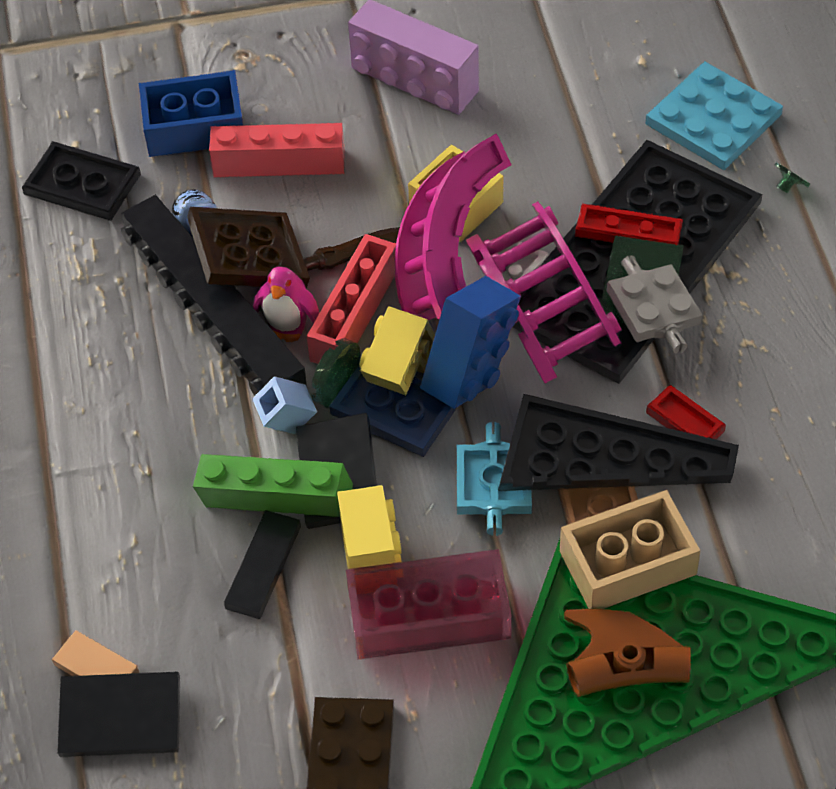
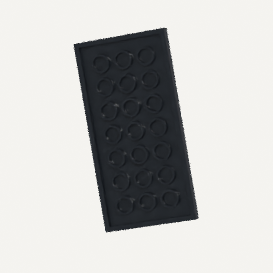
[512,140,762,384]

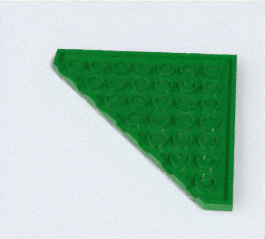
[470,539,836,789]

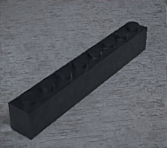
[121,194,307,396]

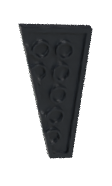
[498,394,739,491]

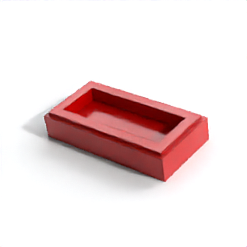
[646,385,726,440]

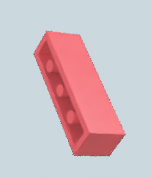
[209,123,345,177]
[307,234,396,372]

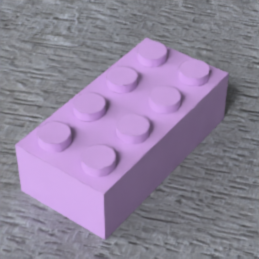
[348,0,479,115]

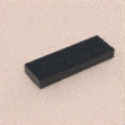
[224,510,301,619]

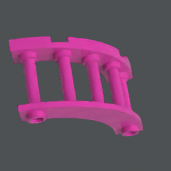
[395,133,512,321]
[466,201,622,384]

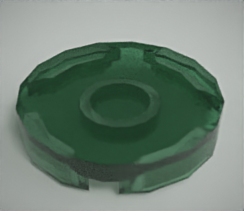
[311,338,361,408]

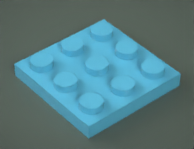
[645,61,783,170]

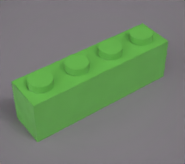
[193,454,353,517]

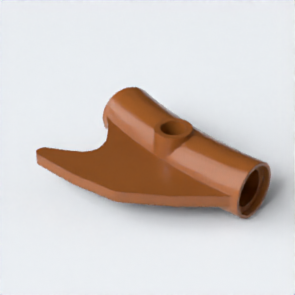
[564,609,691,697]

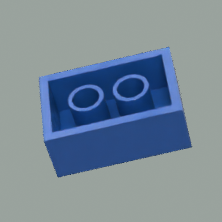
[138,70,243,157]
[420,276,521,409]

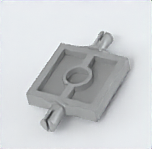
[606,255,703,354]

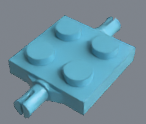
[457,422,532,536]

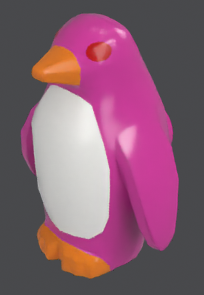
[253,267,319,342]

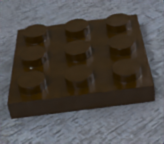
[187,207,310,289]

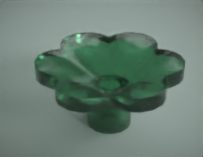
[774,162,810,193]

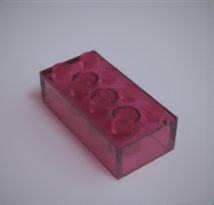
[346,549,512,660]

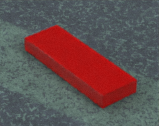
[575,203,683,253]

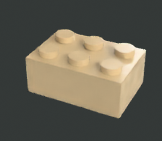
[560,490,701,609]

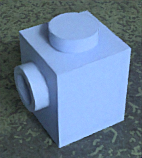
[253,376,317,434]

